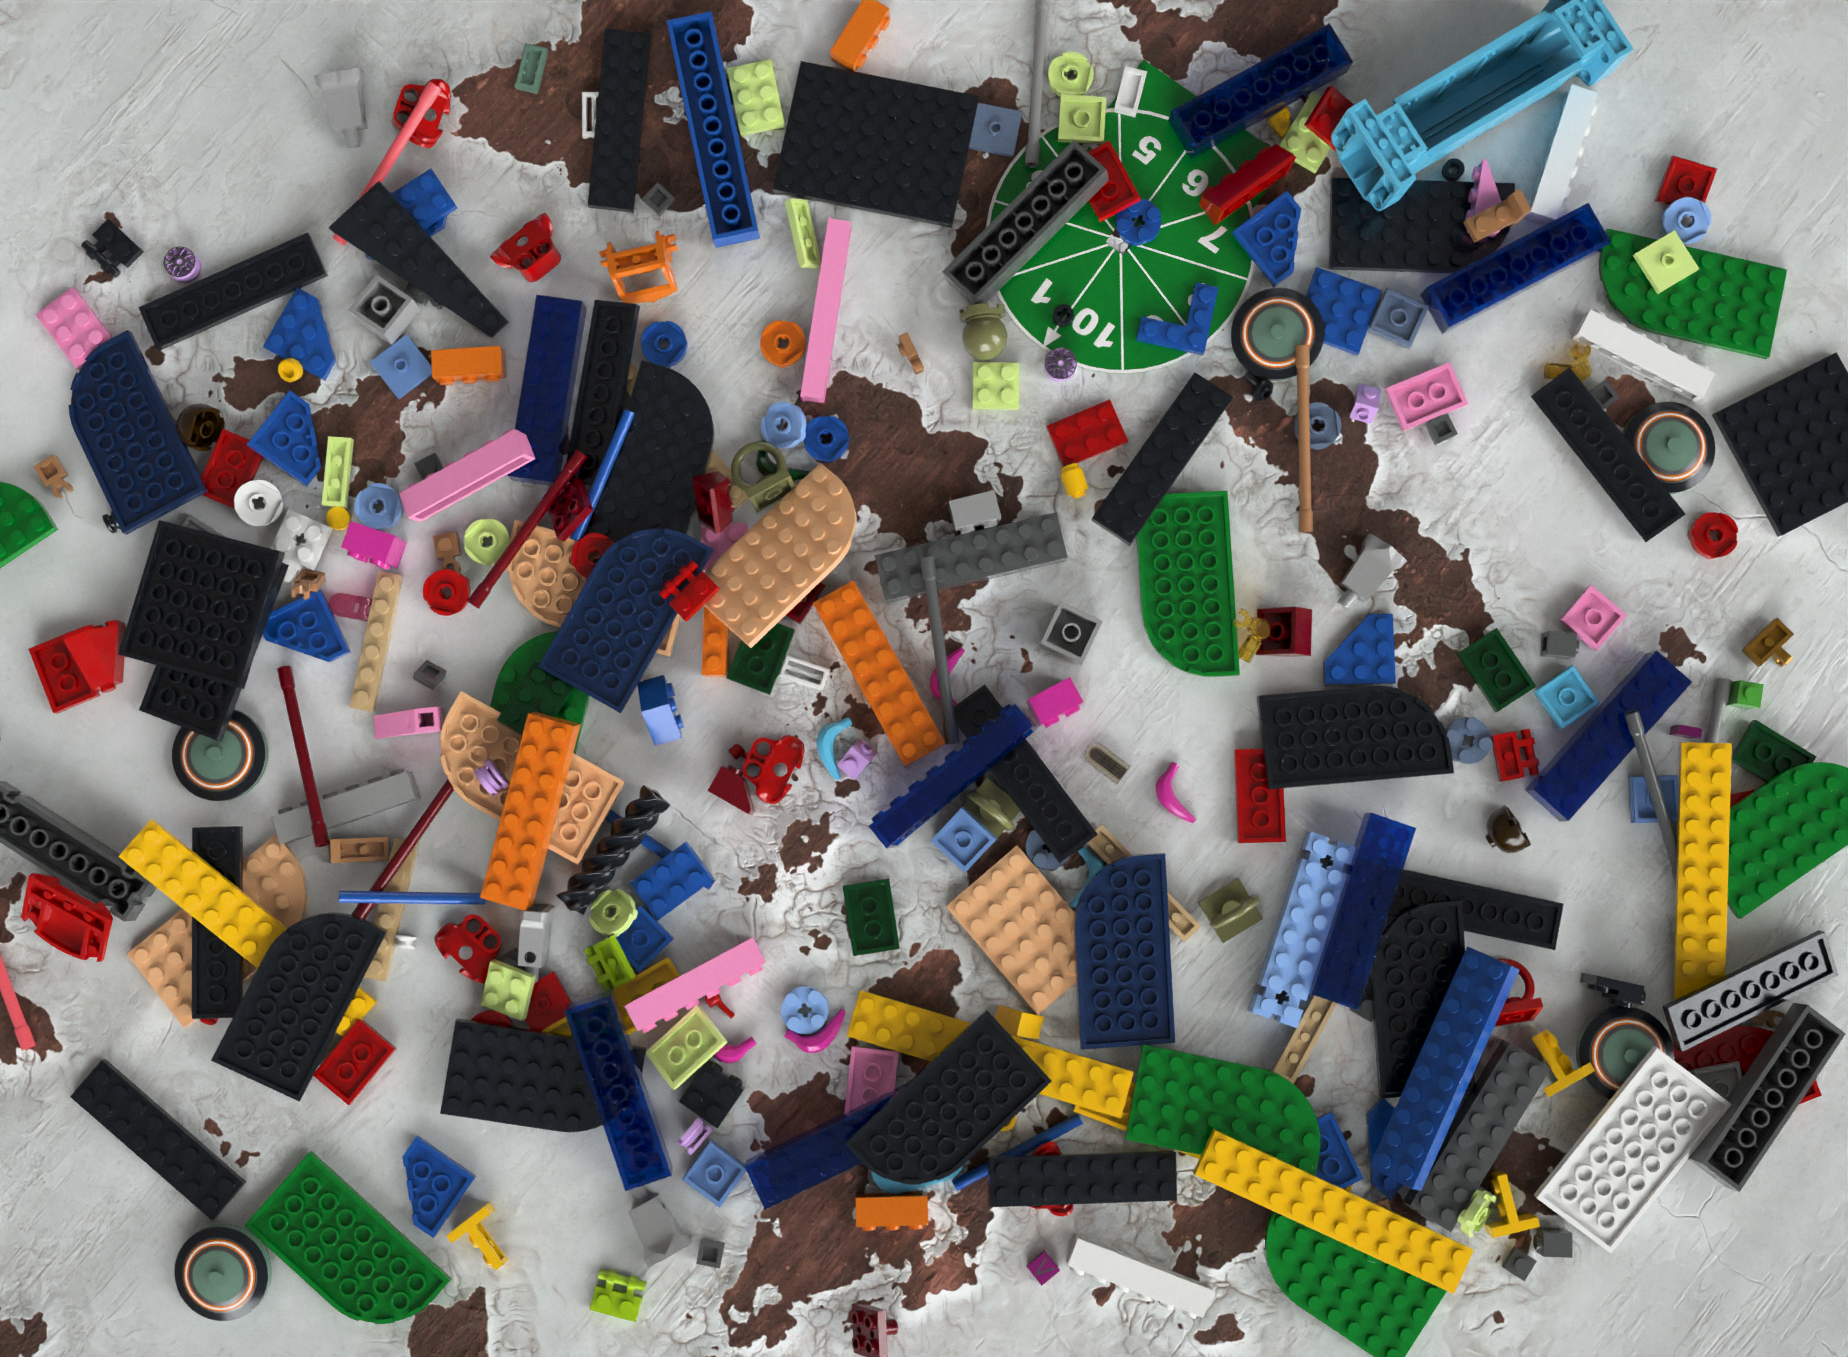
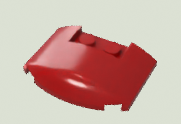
[21,873,113,962]

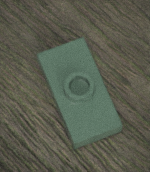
[514,43,549,94]

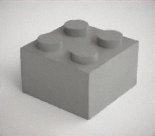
[348,274,420,345]
[948,490,1001,535]
[1039,601,1103,666]

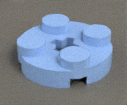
[1662,197,1711,245]
[761,402,806,449]
[354,483,403,530]
[781,986,829,1034]

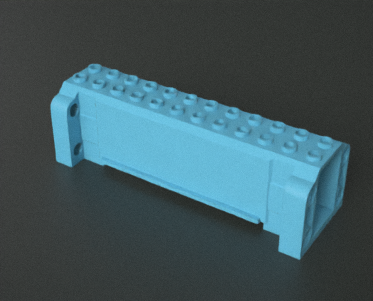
[1331,0,1634,211]

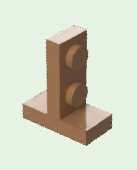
[1463,189,1532,243]
[329,837,389,864]

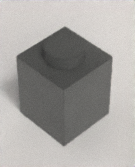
[1540,631,1580,659]
[1533,1228,1573,1258]

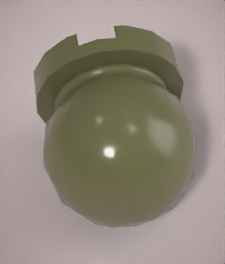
[959,303,1008,360]

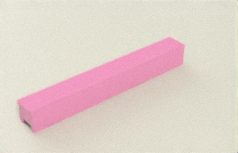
[800,217,852,404]

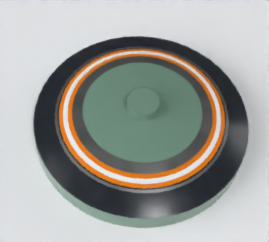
[1231,288,1325,381]
[1622,402,1715,494]
[172,710,268,801]
[1576,1006,1674,1100]
[174,1224,272,1321]

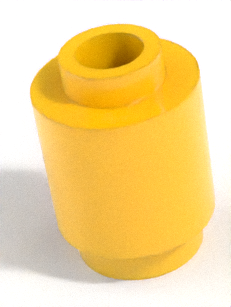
[1060,463,1089,499]

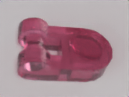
[329,593,372,622]

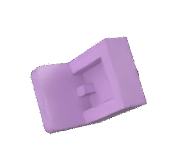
[1350,383,1381,423]
[836,739,877,780]

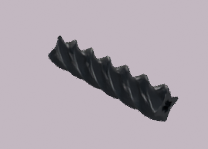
[556,785,671,915]

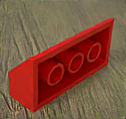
[1199,144,1296,225]

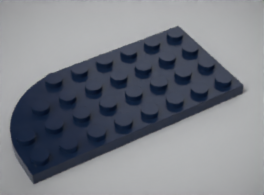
[69,330,208,535]
[538,529,714,713]
[1074,853,1175,1050]

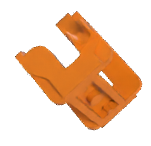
[599,231,678,303]

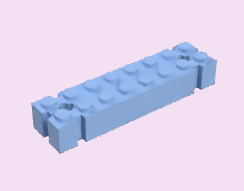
[1248,832,1356,1028]

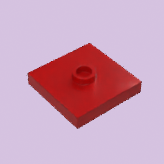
[1655,155,1717,205]
[525,971,576,1031]

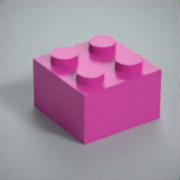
[341,521,407,570]
[1026,677,1083,728]

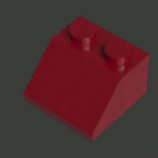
[692,471,734,534]
[1256,606,1312,657]
[707,765,755,815]

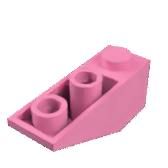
[1465,159,1502,237]
[373,707,445,739]

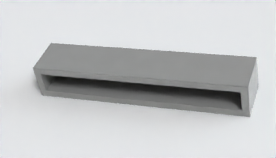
[271,769,421,844]

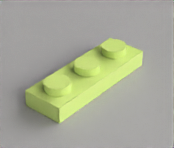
[785,198,821,268]
[321,436,354,508]

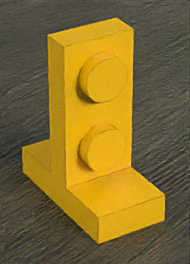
[1531,1029,1595,1097]
[1485,1170,1540,1238]
[446,1202,508,1271]

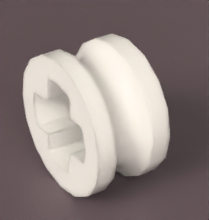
[394,934,417,949]

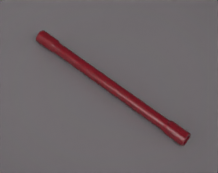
[467,449,587,609]
[277,666,330,848]
[352,779,454,919]

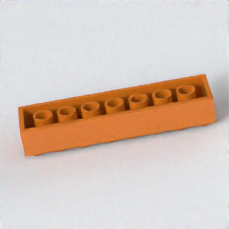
[813,580,946,767]
[480,712,581,911]

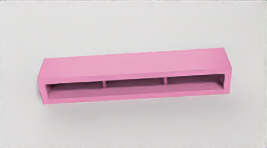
[399,429,535,522]
[625,937,766,1033]

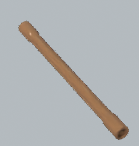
[1295,345,1313,532]

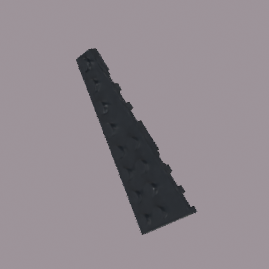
[328,181,509,338]

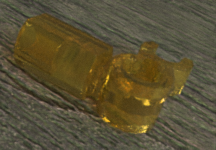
[1544,344,1592,382]
[1233,608,1270,663]

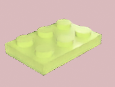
[727,59,785,136]
[1279,91,1331,174]
[646,1005,727,1089]

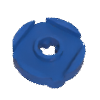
[1115,199,1161,246]
[641,321,688,368]
[803,416,850,463]

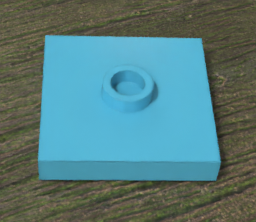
[1533,665,1600,730]

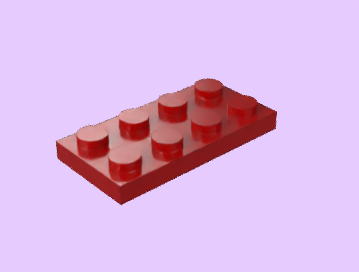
[1234,749,1286,843]

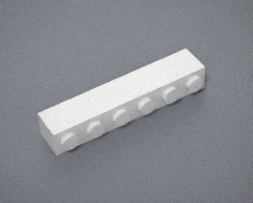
[1524,84,1598,227]
[1571,309,1715,402]
[1066,1234,1213,1319]

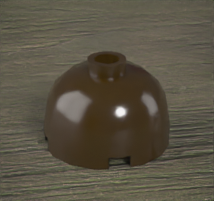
[176,403,225,452]
[1485,805,1531,853]

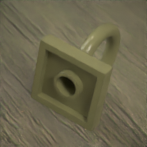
[731,441,795,513]
[963,778,1020,838]
[1197,878,1263,943]

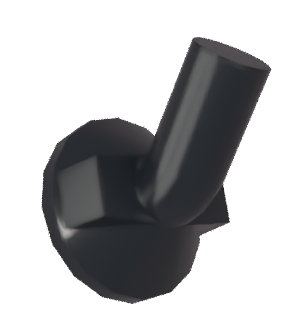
[1243,371,1274,401]

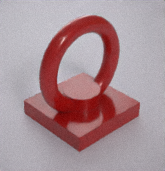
[1494,958,1543,1027]

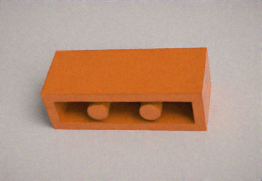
[830,0,891,72]
[431,346,506,386]
[702,606,729,678]
[855,1192,928,1231]

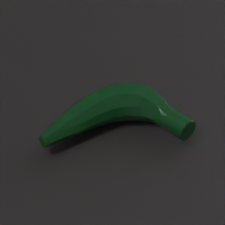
[756,440,811,481]

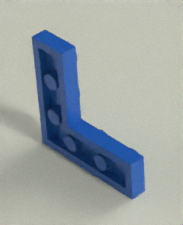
[1136,282,1219,355]

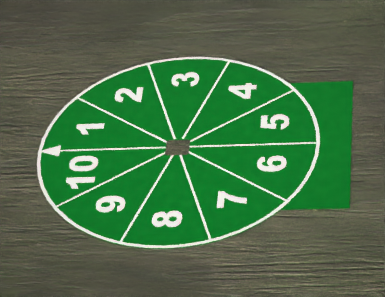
[986,59,1270,374]

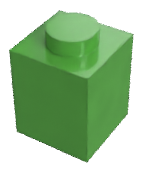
[1726,680,1764,709]

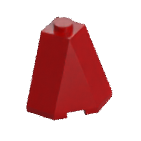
[62,620,126,693]

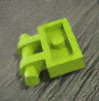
[583,935,636,991]
[589,1269,647,1322]

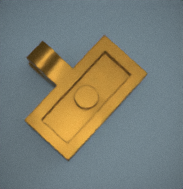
[1741,618,1794,667]

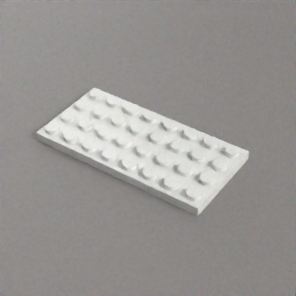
[1534,1046,1732,1253]

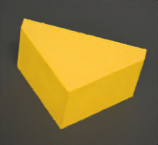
[995,1004,1044,1039]

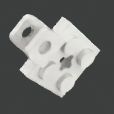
[270,509,333,585]

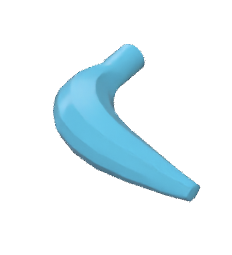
[816,717,852,780]
[1069,846,1105,910]

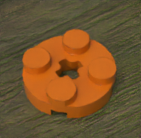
[760,320,806,368]

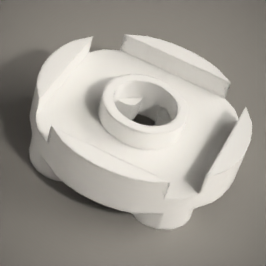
[234,480,283,526]

